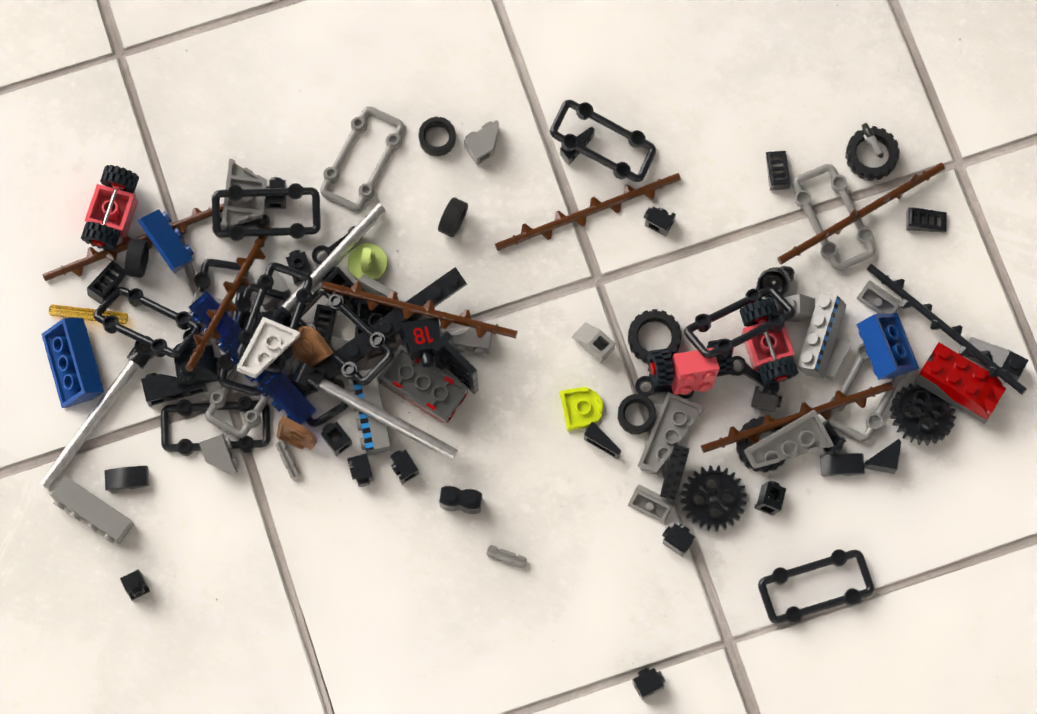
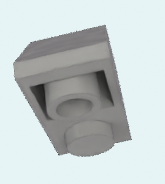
[464,120,499,165]
[774,294,815,322]
[572,322,616,364]
[199,434,239,474]

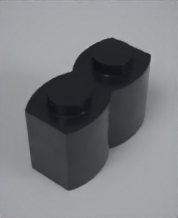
[439,486,482,514]

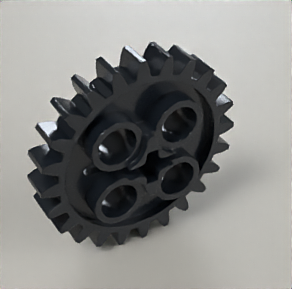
[889,383,956,446]
[680,465,747,532]

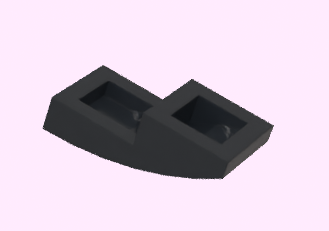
[820,453,865,477]
[104,466,149,491]

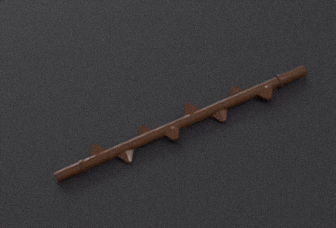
[777,163,945,265]
[495,173,681,251]
[42,203,224,281]
[185,226,269,372]
[321,281,518,339]
[701,382,894,453]

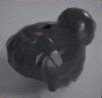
[756,266,795,300]

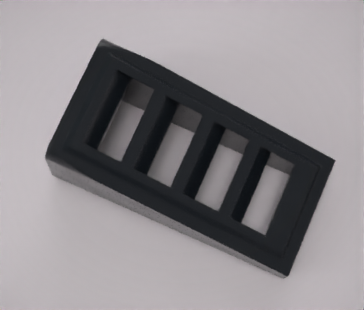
[560,127,595,166]
[765,151,790,191]
[906,207,947,232]
[87,261,126,304]
[313,304,337,345]
[584,422,621,459]

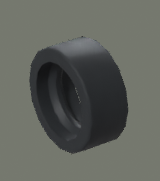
[418,117,456,157]
[438,197,468,237]
[125,238,149,278]
[617,394,656,434]

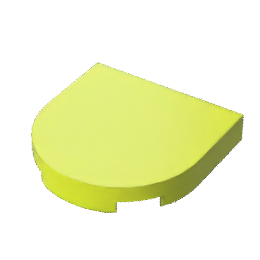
[559,387,604,431]

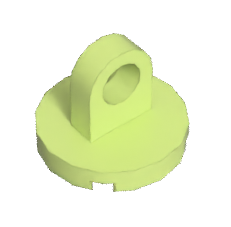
[348,243,387,281]

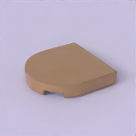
[291,326,334,367]
[276,416,317,450]

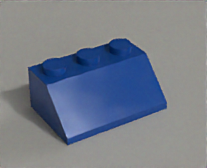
[137,209,195,274]
[856,313,919,380]

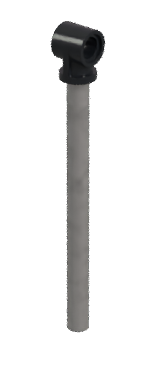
[257,204,386,327]
[40,336,155,490]
[291,361,458,461]

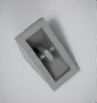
[262,270,291,310]

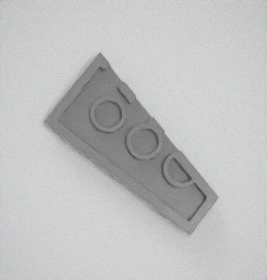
[637,392,705,474]
[743,410,834,469]

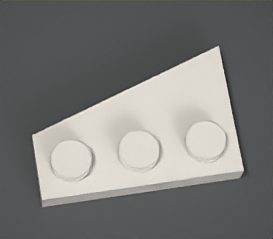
[237,317,300,379]

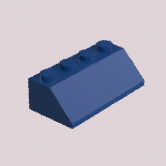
[41,318,104,408]

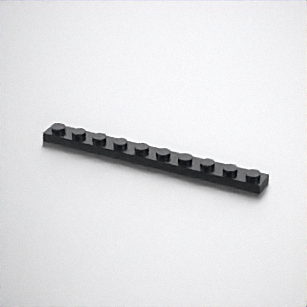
[290,267,468,400]

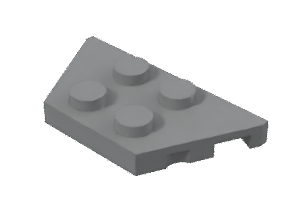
[221,159,267,229]

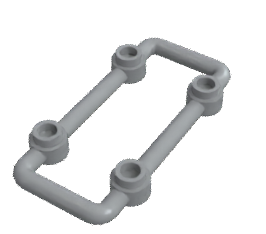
[320,106,405,211]
[792,164,876,270]
[827,343,908,442]
[205,354,295,438]

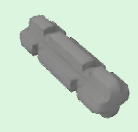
[275,440,301,479]
[486,545,526,568]

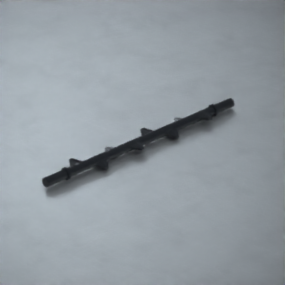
[867,264,1027,395]

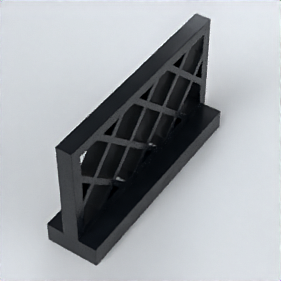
[432,331,478,394]

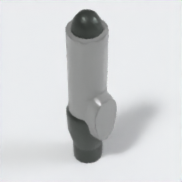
[862,123,884,158]

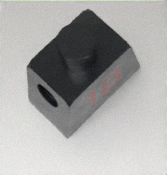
[399,318,440,367]

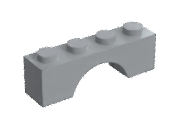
[416,316,492,356]

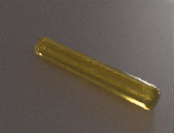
[49,304,128,325]

